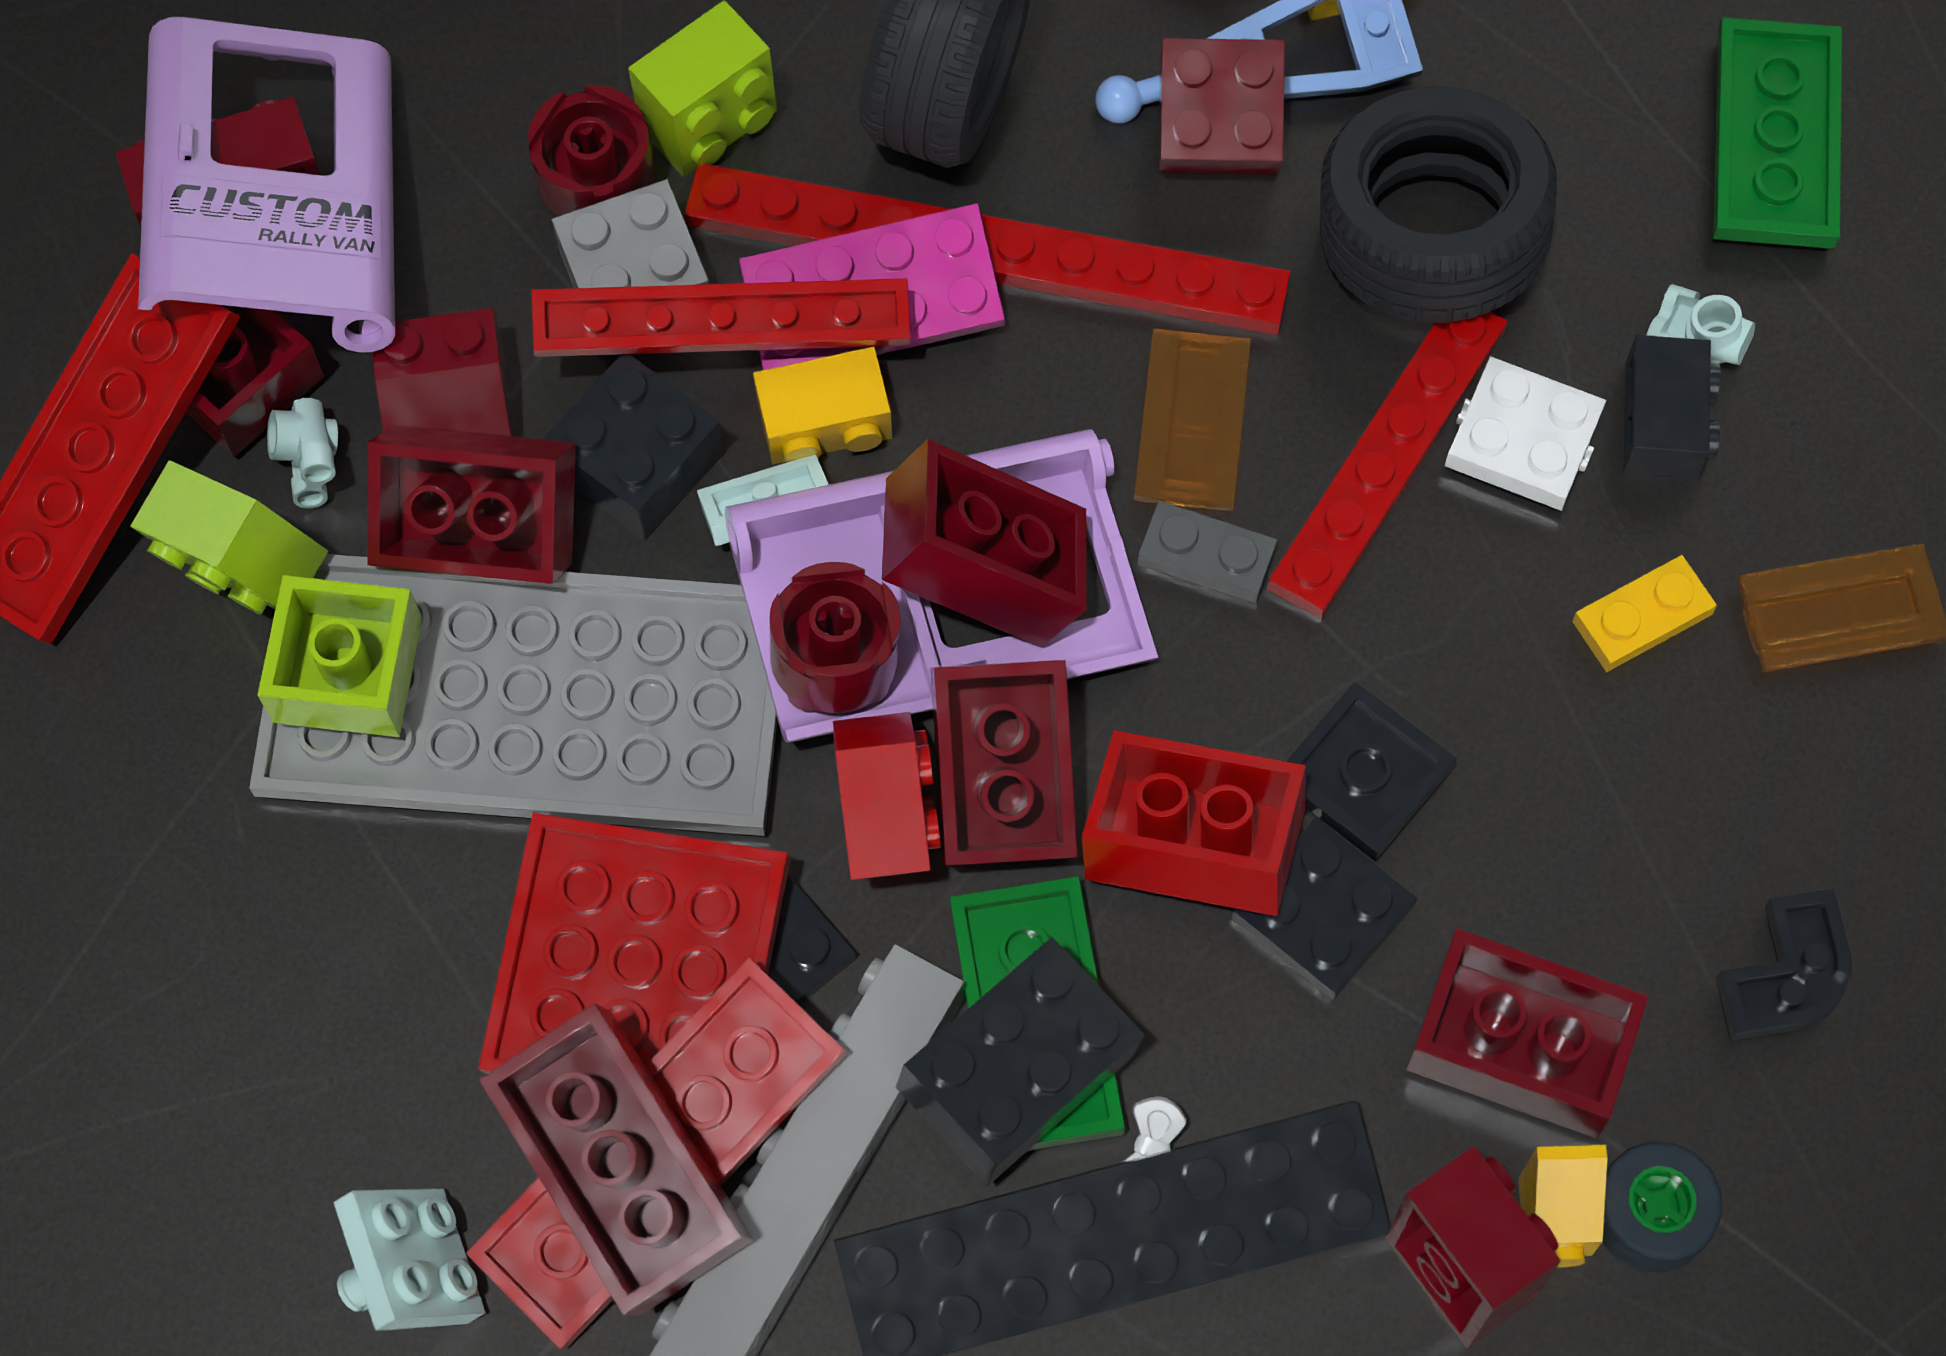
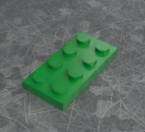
[1713,17,1842,249]
[950,876,1125,1151]

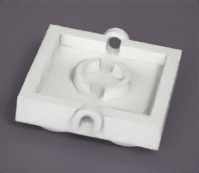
[1445,356,1606,511]

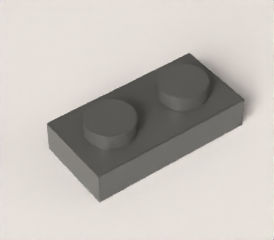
[1138,501,1278,603]

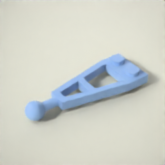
[1095,0,1423,123]

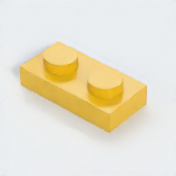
[1572,555,1717,673]

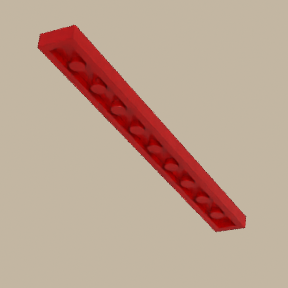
[684,164,1290,335]

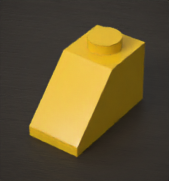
[1518,1145,1607,1268]

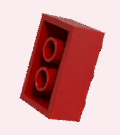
[1082,730,1306,916]

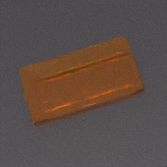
[1134,329,1251,511]
[1737,543,1946,672]

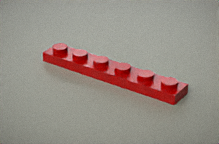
[532,278,911,357]
[1267,312,1508,620]

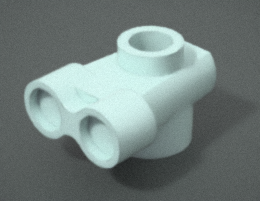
[1646,284,1755,365]
[267,398,338,509]

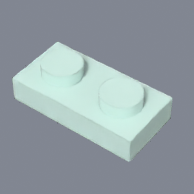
[697,455,829,546]

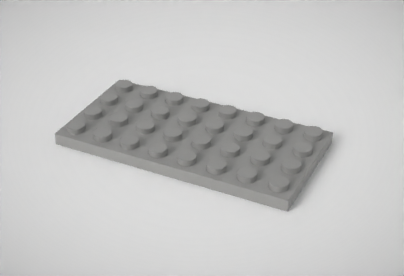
[249,554,778,836]

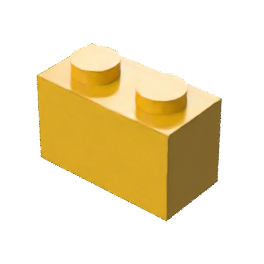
[753,347,893,465]

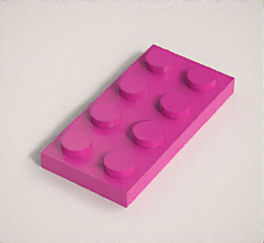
[739,203,1006,370]

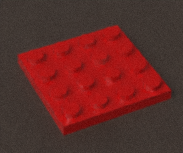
[478,813,791,1074]

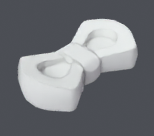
[1120,1096,1187,1163]

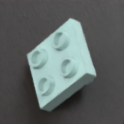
[334,1189,485,1331]

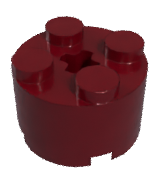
[528,85,656,217]
[769,562,901,713]

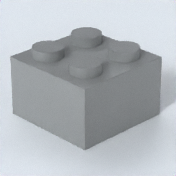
[552,179,709,288]

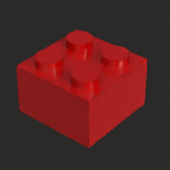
[832,712,941,880]

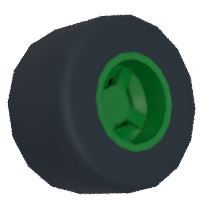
[1602,1141,1722,1273]

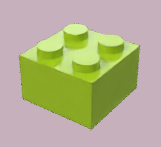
[628,0,777,178]
[130,460,328,615]
[257,575,423,737]

